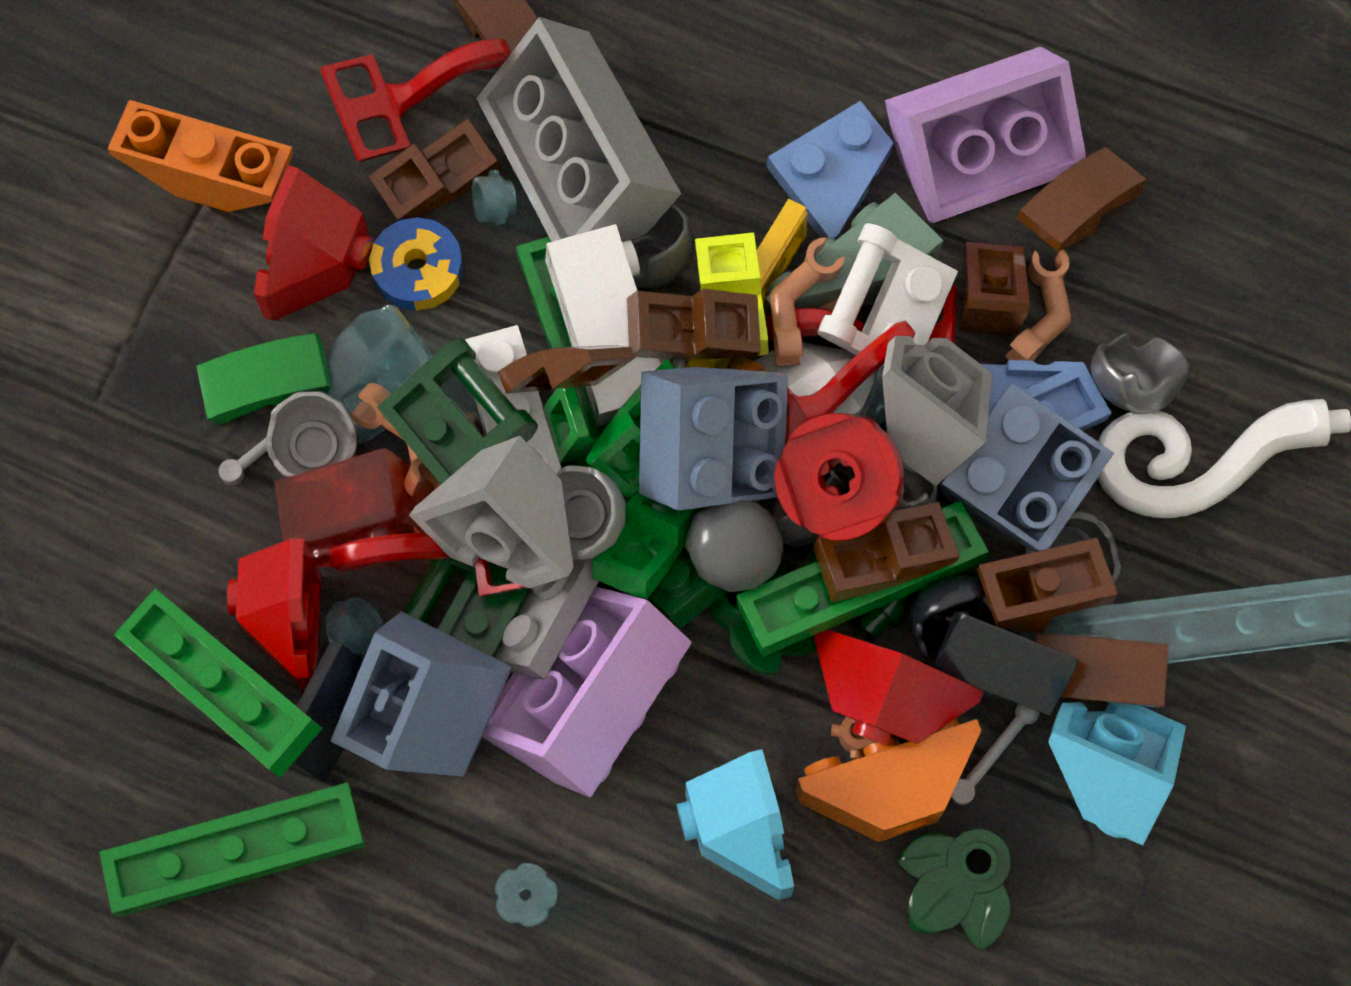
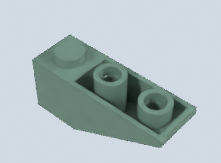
[764,193,943,318]

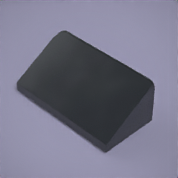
[933,611,1079,716]
[289,640,363,782]

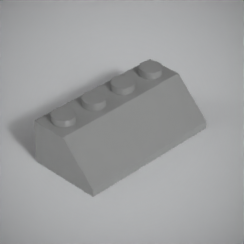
[476,17,681,242]

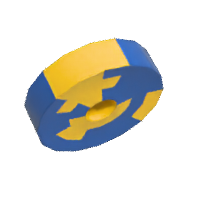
[369,217,464,311]

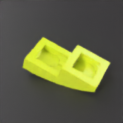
[695,232,769,361]

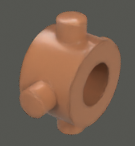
[831,717,875,760]

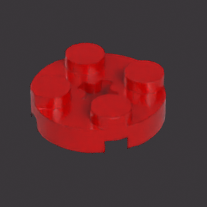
[774,413,904,540]

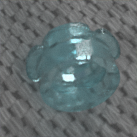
[472,170,516,227]
[325,597,383,655]
[495,863,558,927]

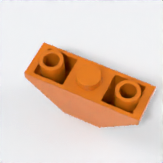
[107,100,294,212]
[795,718,981,842]

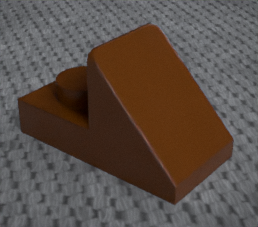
[959,242,1030,336]
[977,538,1118,634]

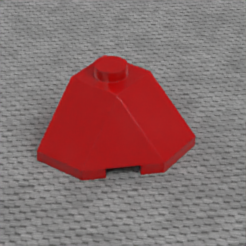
[254,165,373,321]
[227,538,322,692]
[814,630,984,746]

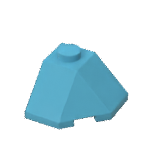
[1048,702,1186,845]
[676,749,794,900]

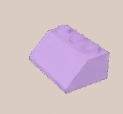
[885,46,1086,223]
[482,586,692,798]

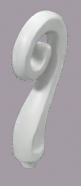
[1097,399,1351,518]

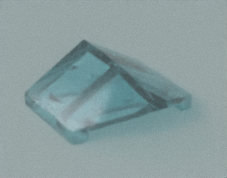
[324,305,433,444]

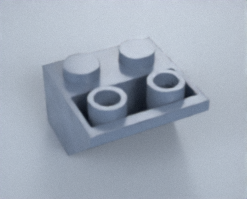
[639,367,788,510]
[937,383,1114,552]
[331,611,512,777]

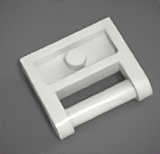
[817,223,958,369]

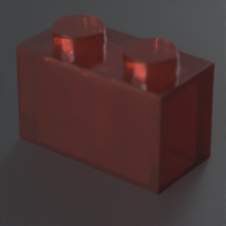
[274,448,421,567]

